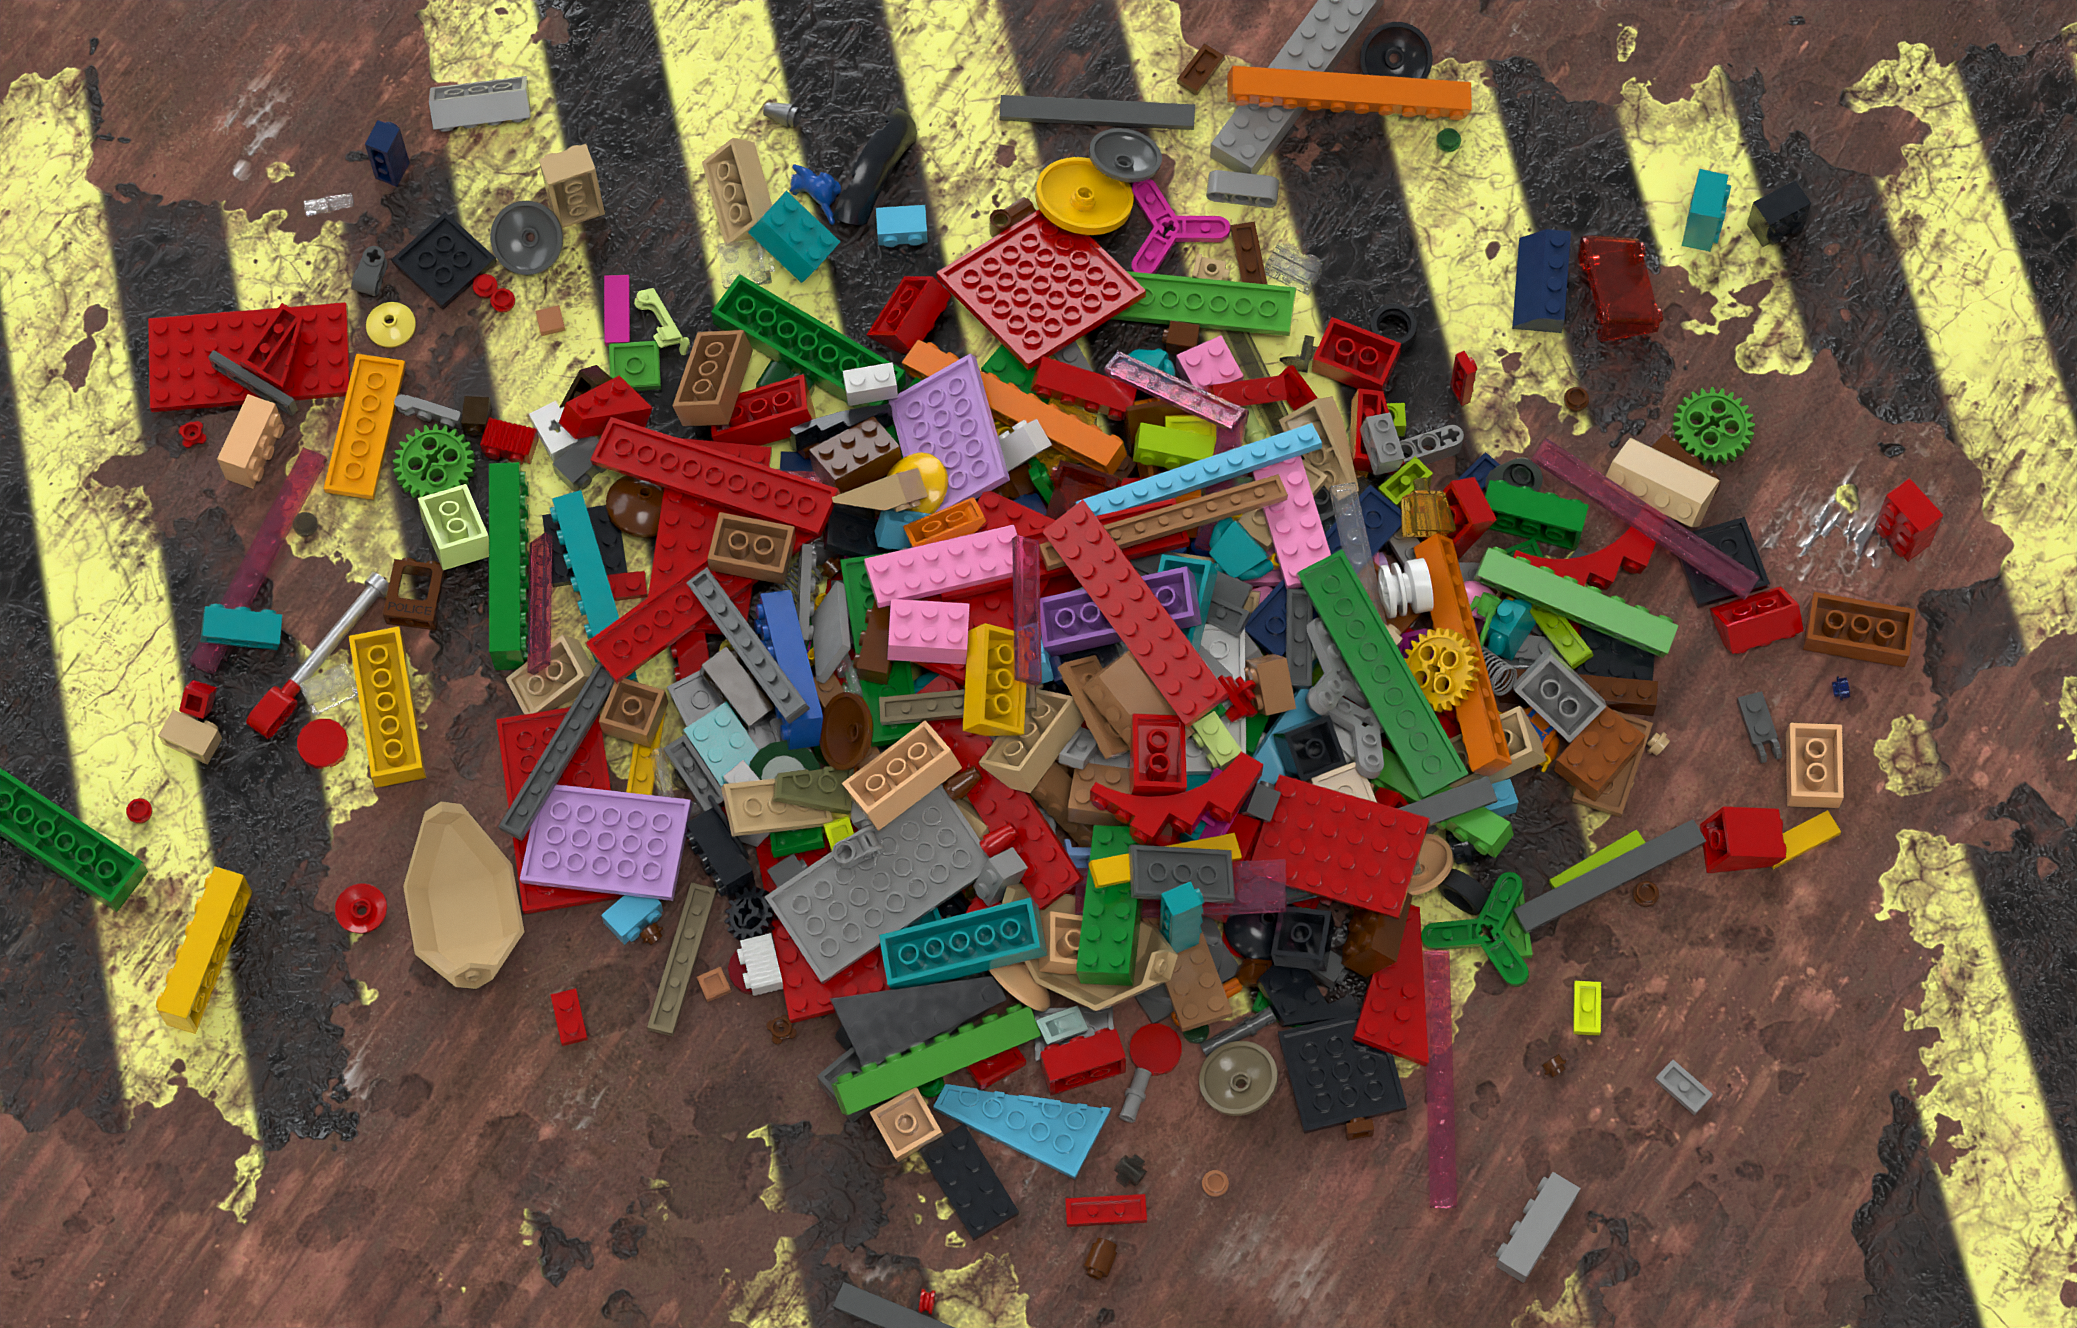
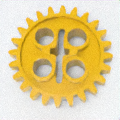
[1404,628,1480,713]

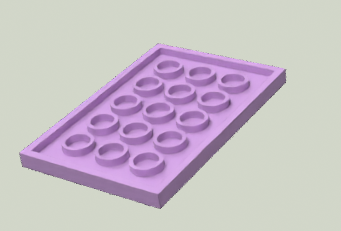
[888,353,1010,512]
[520,785,693,901]

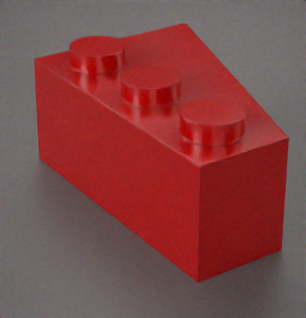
[240,303,303,393]
[559,375,653,439]
[1349,388,1405,475]

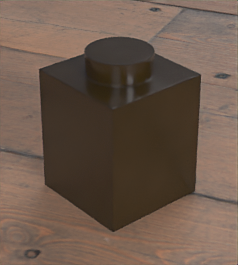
[461,396,492,436]

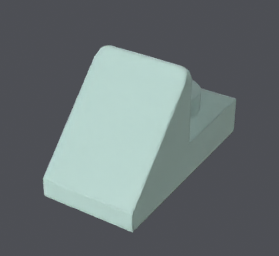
[1036,1006,1088,1045]

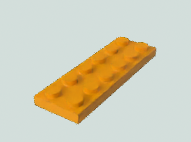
[323,354,406,500]

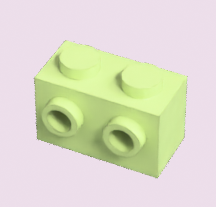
[1191,711,1243,771]

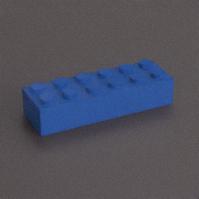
[754,590,823,750]

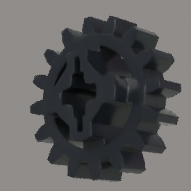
[725,886,779,940]

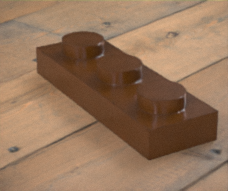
[1230,221,1268,285]

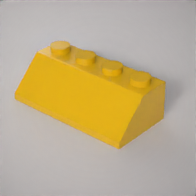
[963,623,1029,736]

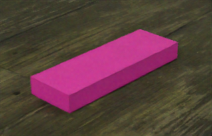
[604,275,630,346]

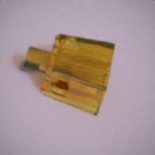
[1401,477,1456,537]

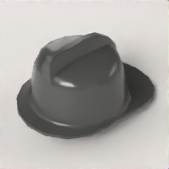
[1485,457,1543,491]

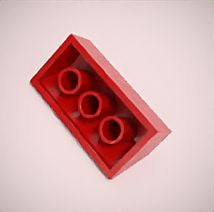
[711,374,816,446]

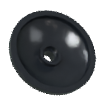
[1360,22,1433,79]
[1223,888,1293,962]

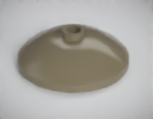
[1199,1041,1278,1116]

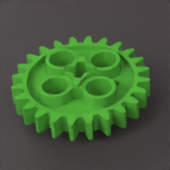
[1672,387,1755,466]
[393,424,476,498]

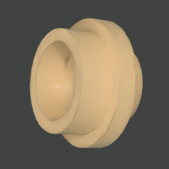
[1646,732,1670,756]

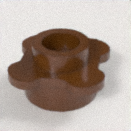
[766,1015,797,1044]

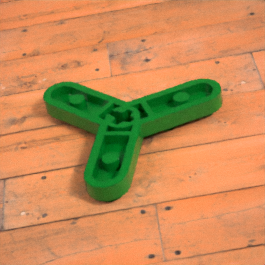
[1421,872,1530,987]

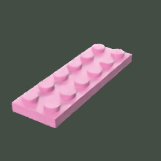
[1252,455,1331,589]
[864,525,1029,608]

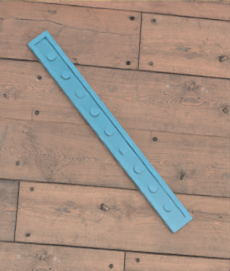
[1076,423,1322,516]

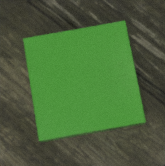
[609,341,661,391]

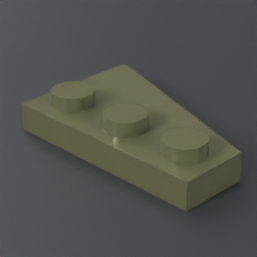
[773,766,854,815]

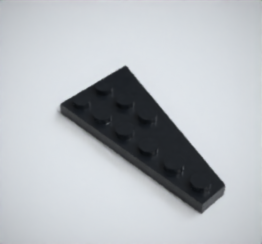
[829,976,1007,1066]

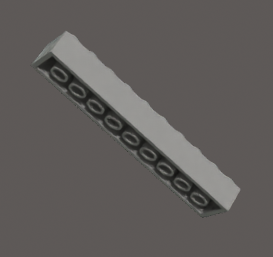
[1210,0,1384,174]

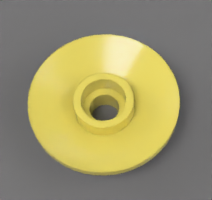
[366,302,416,348]

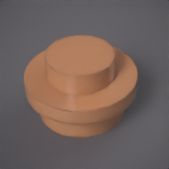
[1202,1170,1229,1197]

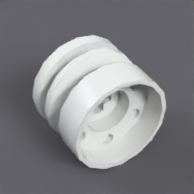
[1378,558,1434,618]

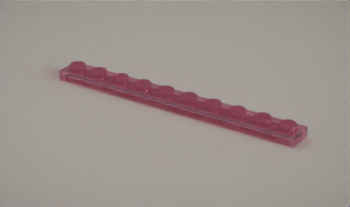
[1531,438,1760,600]
[189,447,327,674]
[1423,951,1457,1208]

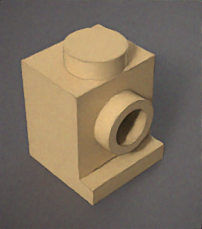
[1192,253,1230,281]

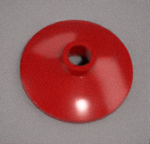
[335,883,387,934]

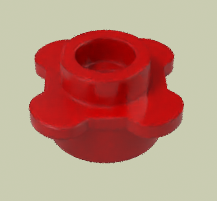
[179,421,207,448]

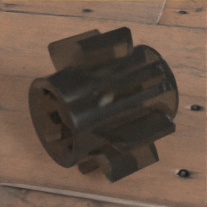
[1114,1154,1147,1188]

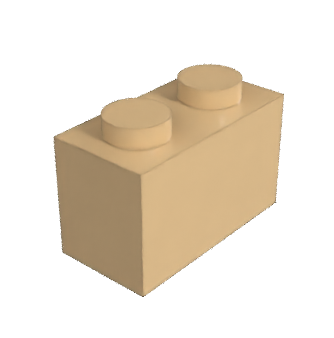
[158,709,222,765]

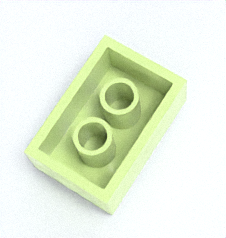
[418,484,489,570]

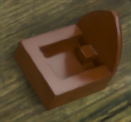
[1235,958,1273,987]

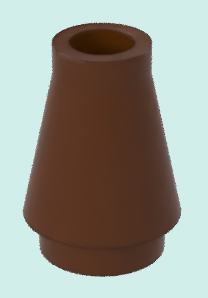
[943,765,983,802]

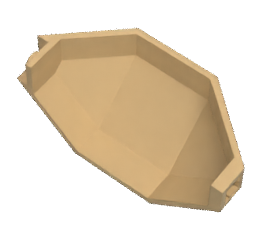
[403,802,524,989]
[1002,883,1178,1011]

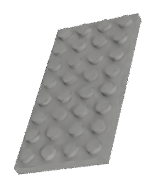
[765,784,990,984]

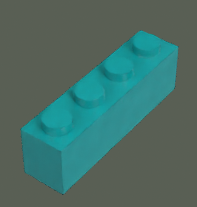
[1159,881,1204,954]

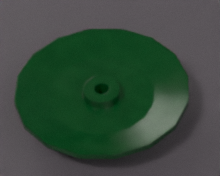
[749,740,820,780]

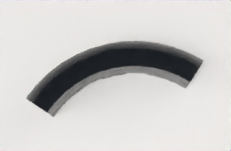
[832,108,917,225]

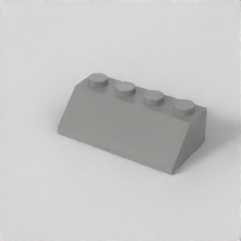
[429,76,531,131]

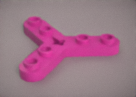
[1132,178,1230,274]

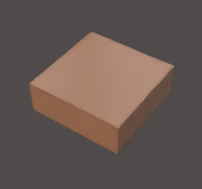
[535,305,565,336]
[697,967,731,1002]

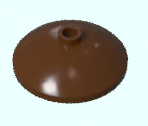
[606,475,664,537]
[819,692,873,770]

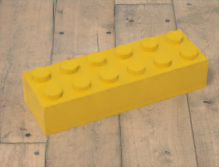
[349,626,426,788]
[156,866,252,1034]

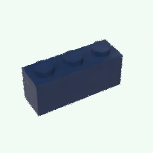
[365,120,410,187]

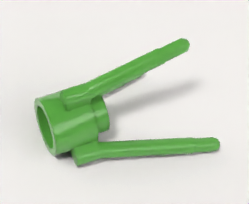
[1470,592,1502,649]

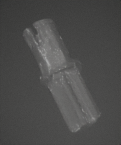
[304,193,354,217]

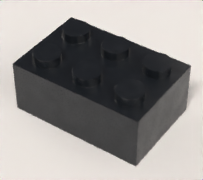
[685,807,756,901]

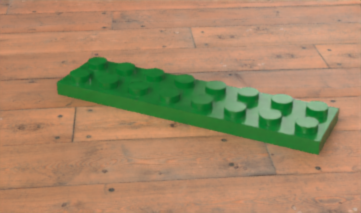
[840,553,920,747]

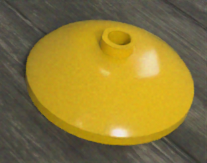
[886,452,948,514]

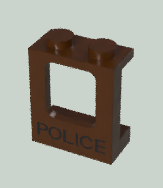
[383,557,447,630]

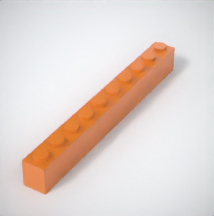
[1227,66,1472,120]
[902,340,1127,478]
[1413,533,1512,777]

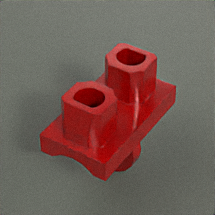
[1217,675,1258,723]

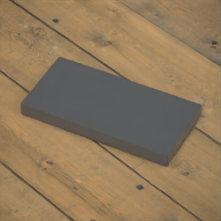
[1128,845,1235,903]

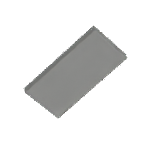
[811,581,851,683]

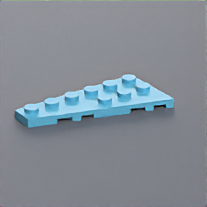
[933,1084,1111,1179]

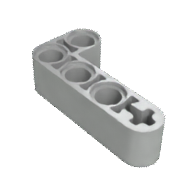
[1370,425,1464,479]

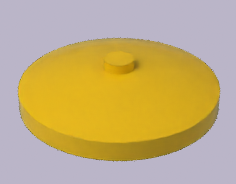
[1035,157,1134,235]

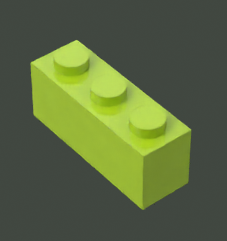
[1133,422,1215,470]

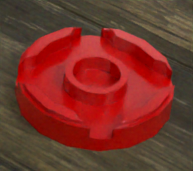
[297,719,349,769]
[1130,1023,1182,1076]

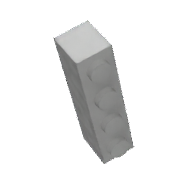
[1495,1172,1581,1283]

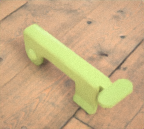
[634,288,690,355]

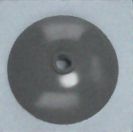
[1089,128,1162,183]
[490,200,563,275]

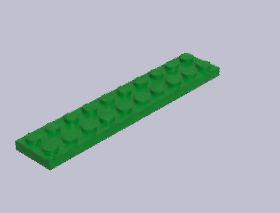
[1296,549,1469,799]

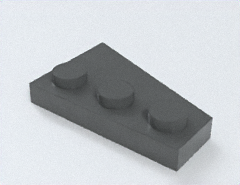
[1034,1006,1114,1062]

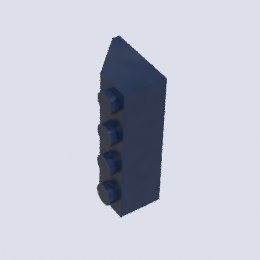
[1512,229,1571,333]

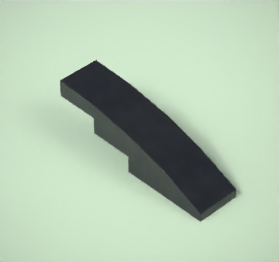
[790,404,893,452]

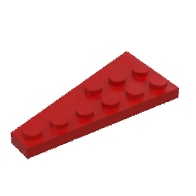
[1352,904,1429,1067]

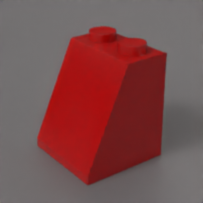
[1700,806,1787,873]

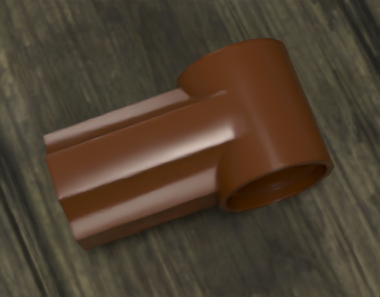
[989,197,1036,238]

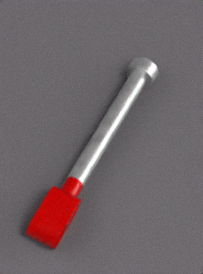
[246,572,389,739]

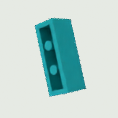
[200,604,282,650]

